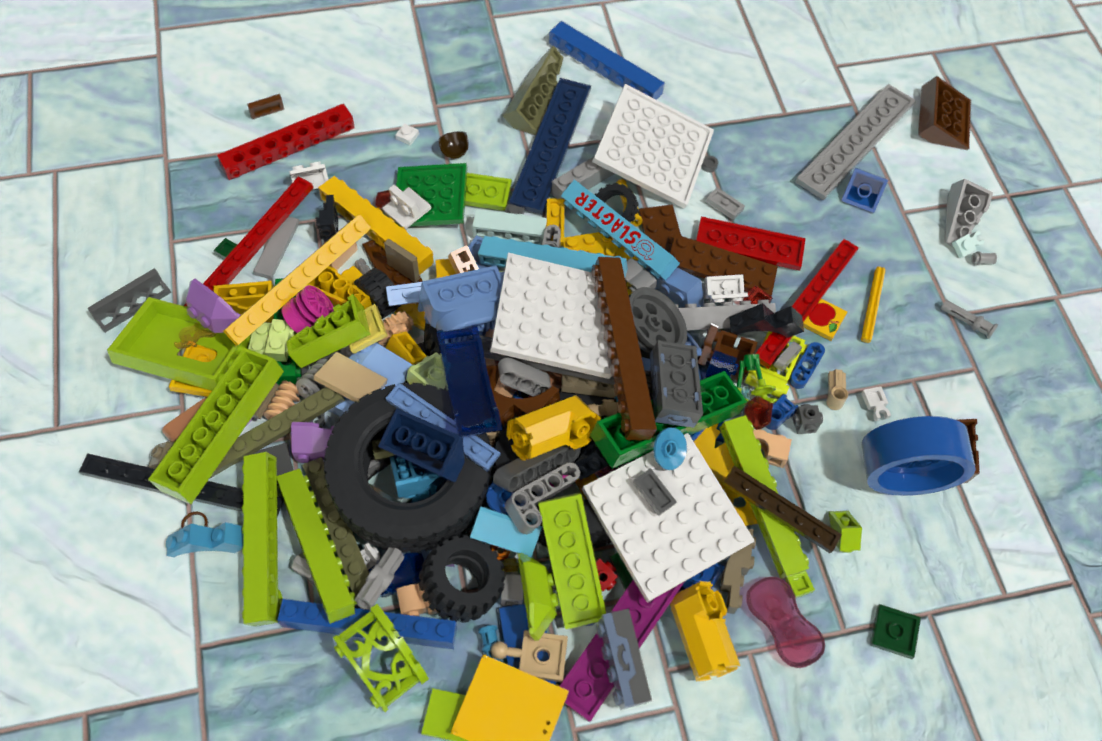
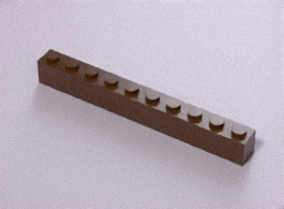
[592,257,657,440]

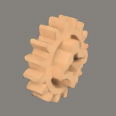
[378,311,414,347]

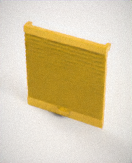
[450,654,569,741]

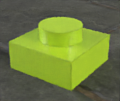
[785,571,815,599]

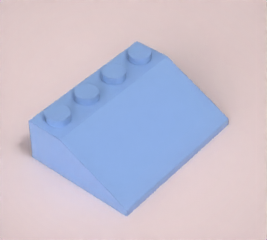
[328,343,412,416]

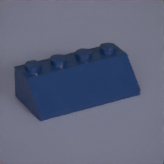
[378,408,465,482]

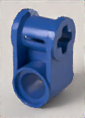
[763,394,799,430]

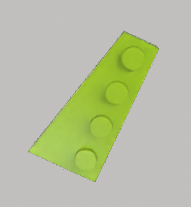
[286,294,370,368]

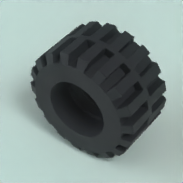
[354,268,401,319]

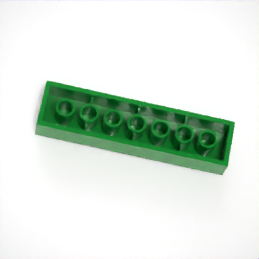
[590,371,747,468]

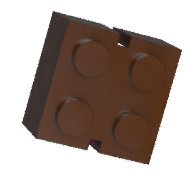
[707,330,758,384]

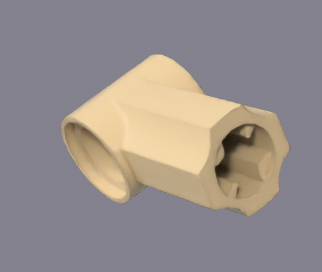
[826,369,848,410]

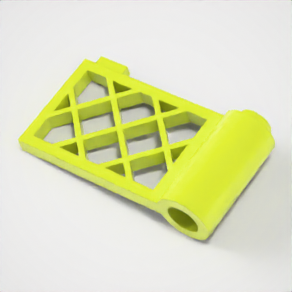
[744,331,808,398]

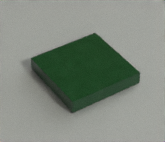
[870,604,921,659]

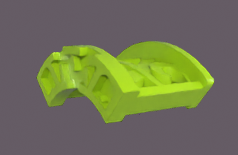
[333,604,429,712]

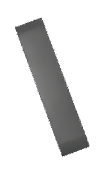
[493,444,581,493]

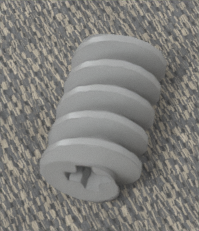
[296,359,328,398]

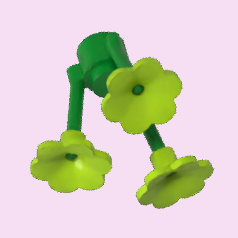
[736,354,777,406]

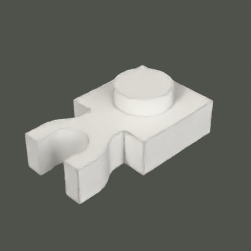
[861,386,891,421]

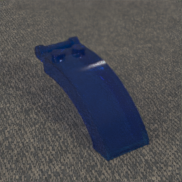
[436,324,502,437]

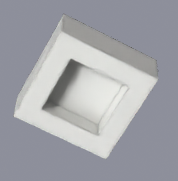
[395,124,419,146]

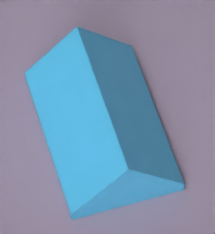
[470,507,542,557]

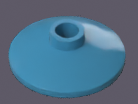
[654,428,687,470]

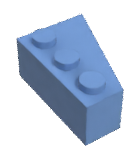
[646,268,704,308]

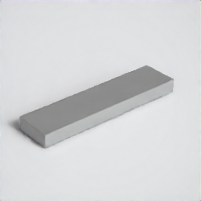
[253,216,300,280]

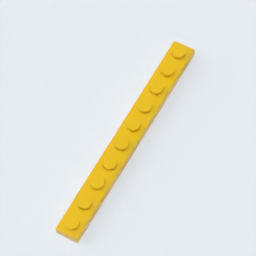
[223,214,371,346]

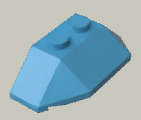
[389,455,438,499]

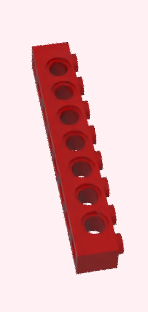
[217,103,355,180]

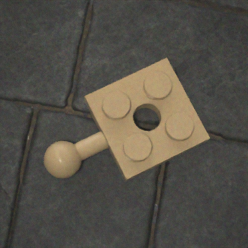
[491,630,568,682]

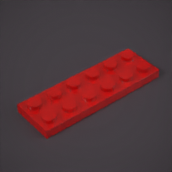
[696,216,806,271]

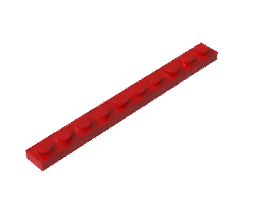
[183,176,314,307]
[755,239,859,369]

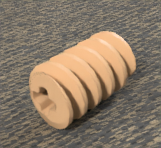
[263,381,301,420]

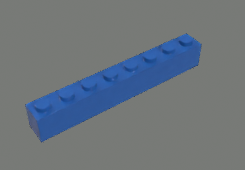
[549,21,665,100]
[278,599,457,650]

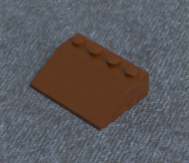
[918,76,971,150]

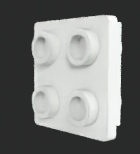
[289,162,328,190]
[383,185,431,229]
[703,275,748,303]

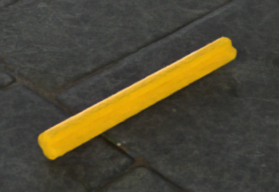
[861,266,886,343]

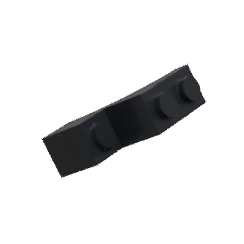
[729,303,804,338]

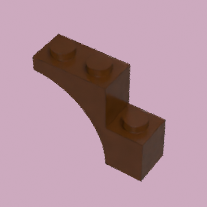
[481,386,560,428]

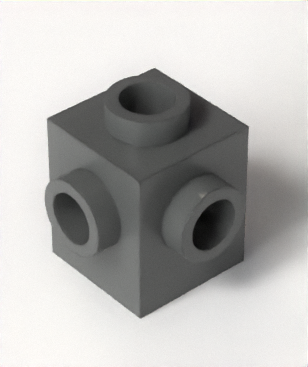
[793,404,823,434]

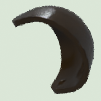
[438,131,469,159]

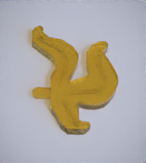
[174,323,216,349]

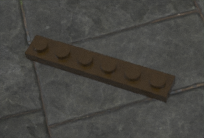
[722,465,842,553]

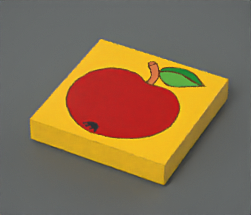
[803,299,848,341]

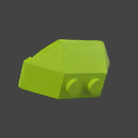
[517,553,559,641]

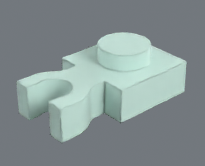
[951,231,985,258]

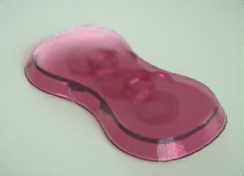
[746,577,825,668]

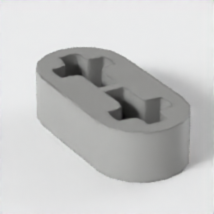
[774,341,802,372]

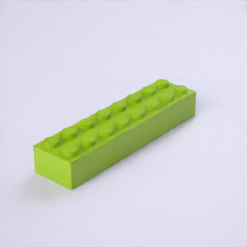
[148,348,284,504]

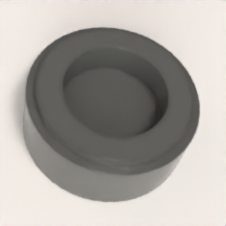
[701,155,718,172]

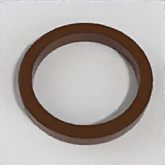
[181,511,208,528]

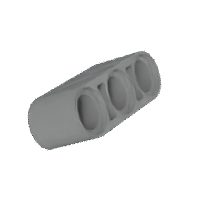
[498,358,551,396]

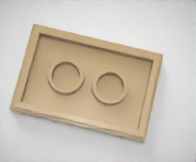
[314,352,387,403]

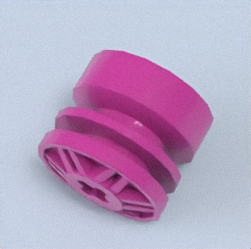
[282,285,334,333]

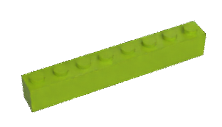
[720,415,809,580]
[242,452,278,627]
[277,468,357,624]

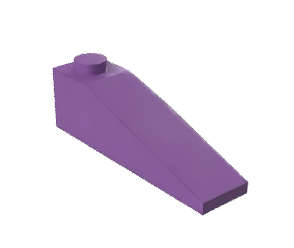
[291,422,334,463]

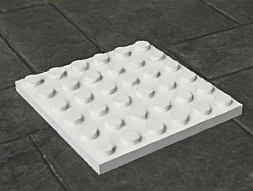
[592,84,714,209]
[490,253,612,379]
[582,433,755,602]

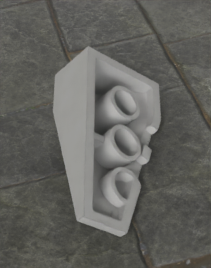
[945,179,993,246]

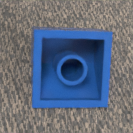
[841,167,888,213]

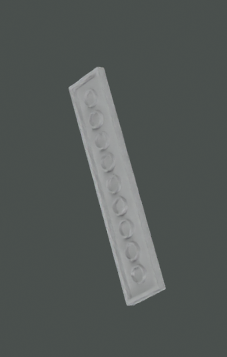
[796,84,916,201]

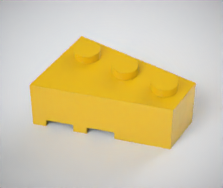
[214,280,274,323]

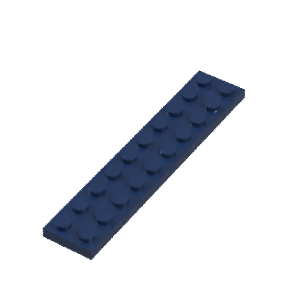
[509,78,591,215]

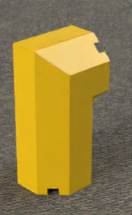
[507,395,601,461]
[670,581,740,682]

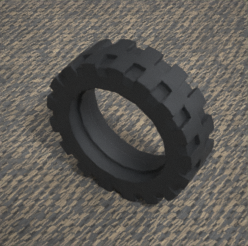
[594,183,639,222]

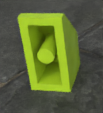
[829,511,862,553]

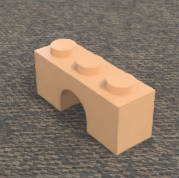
[753,429,792,468]

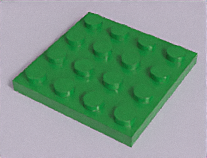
[394,163,468,227]

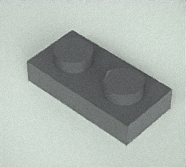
[633,468,677,516]

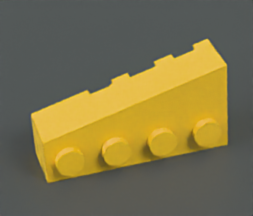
[305,266,372,309]

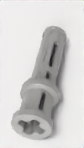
[940,299,998,339]

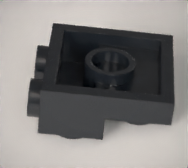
[316,195,339,244]

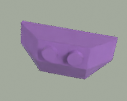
[186,278,240,333]

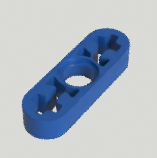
[789,342,825,389]

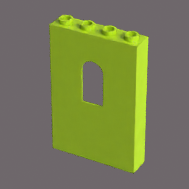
[107,297,252,391]

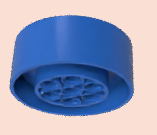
[861,416,975,496]

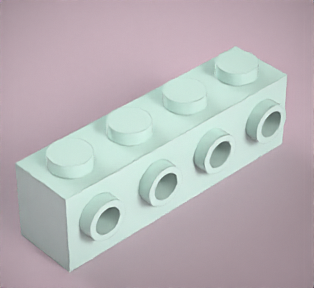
[473,209,547,245]

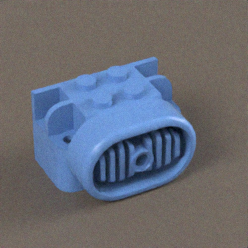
[418,266,503,350]

